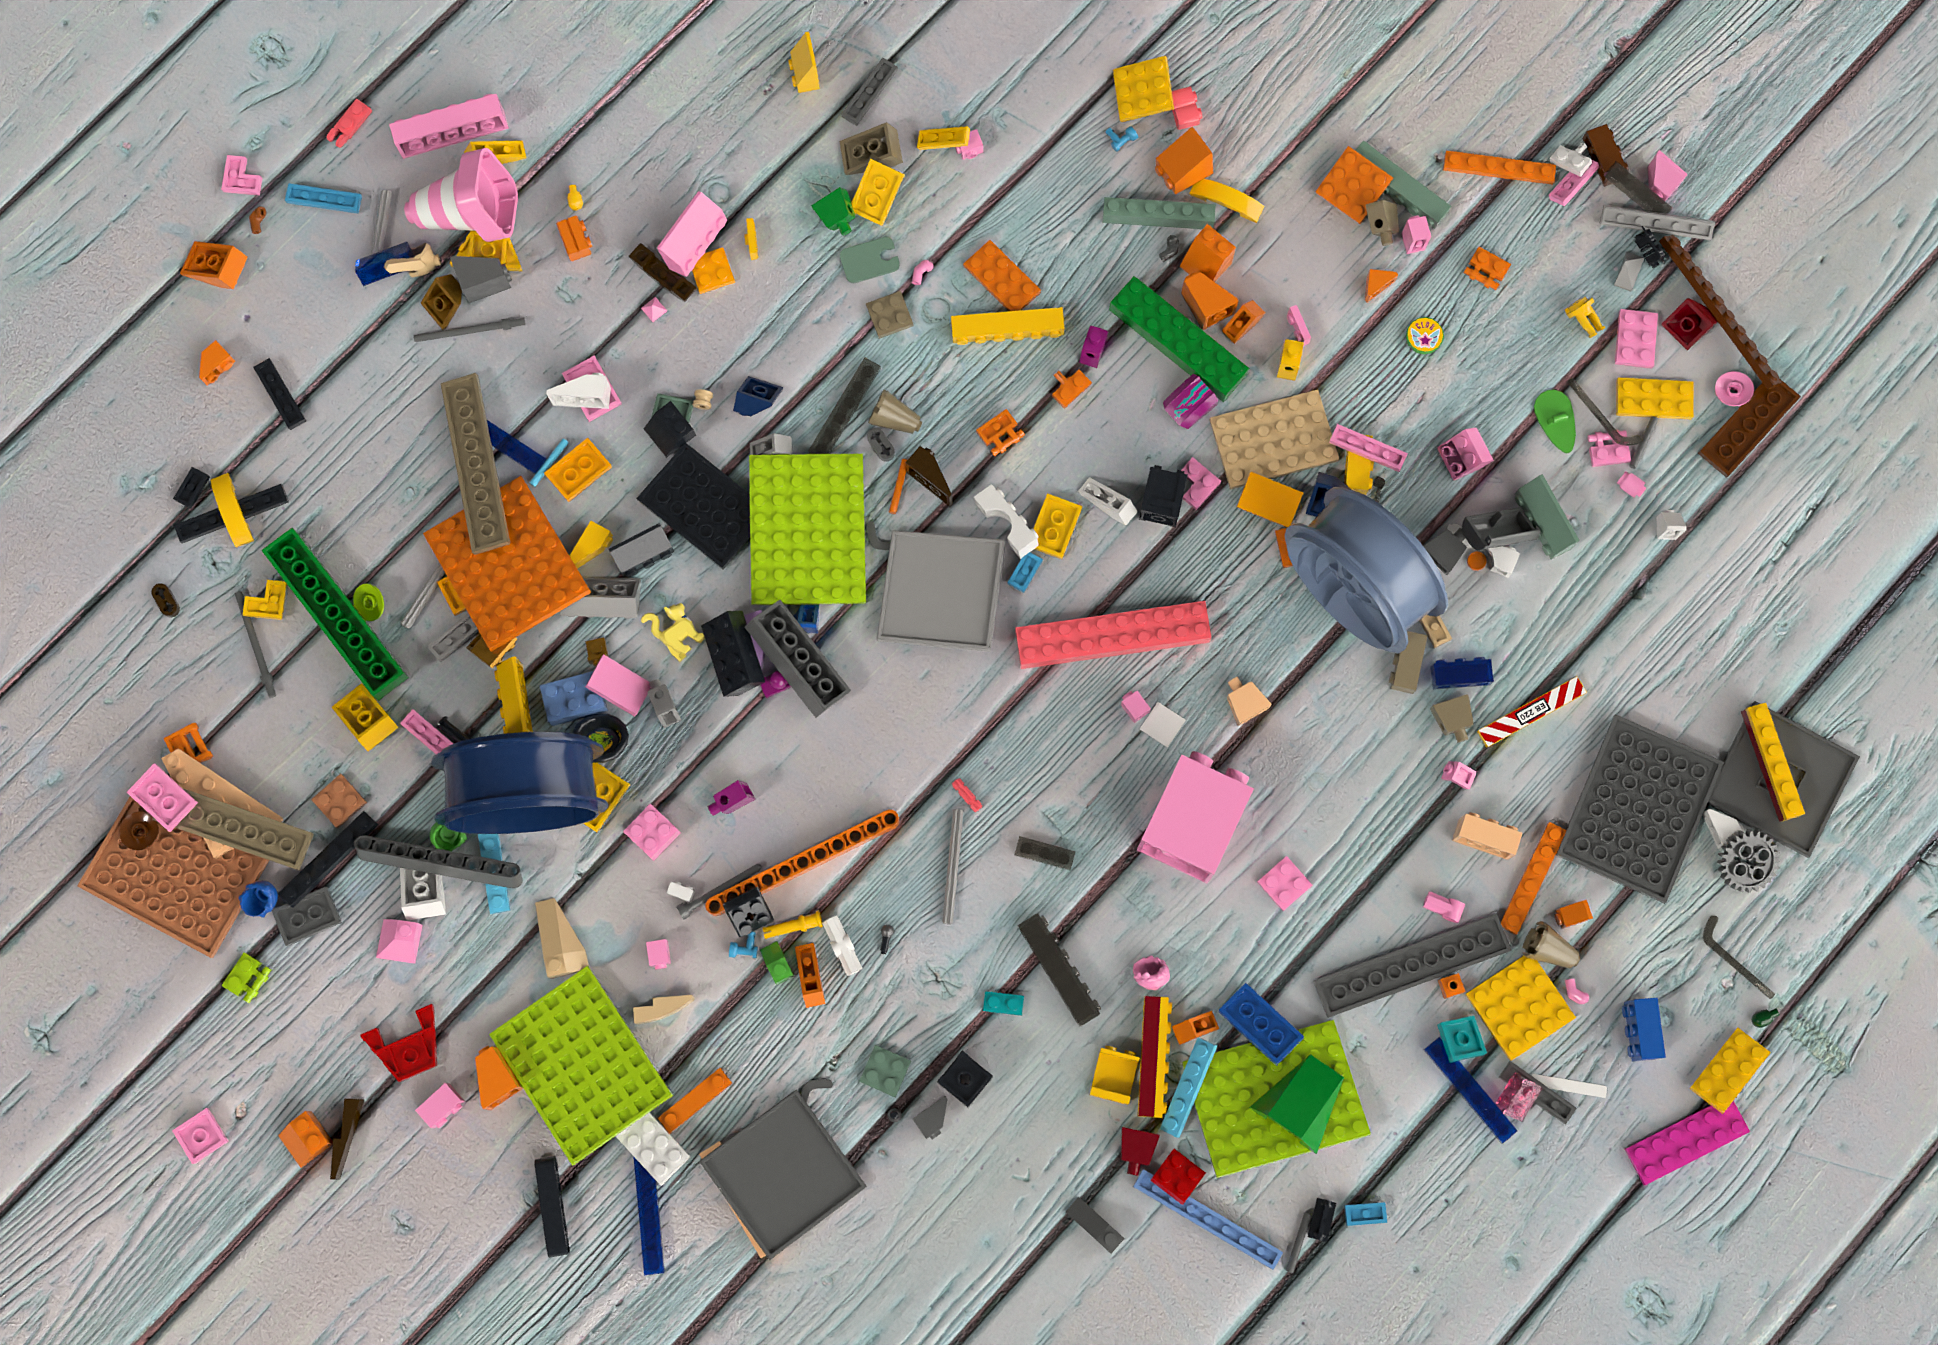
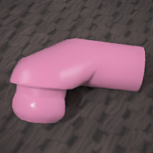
[1565,979,1589,1004]

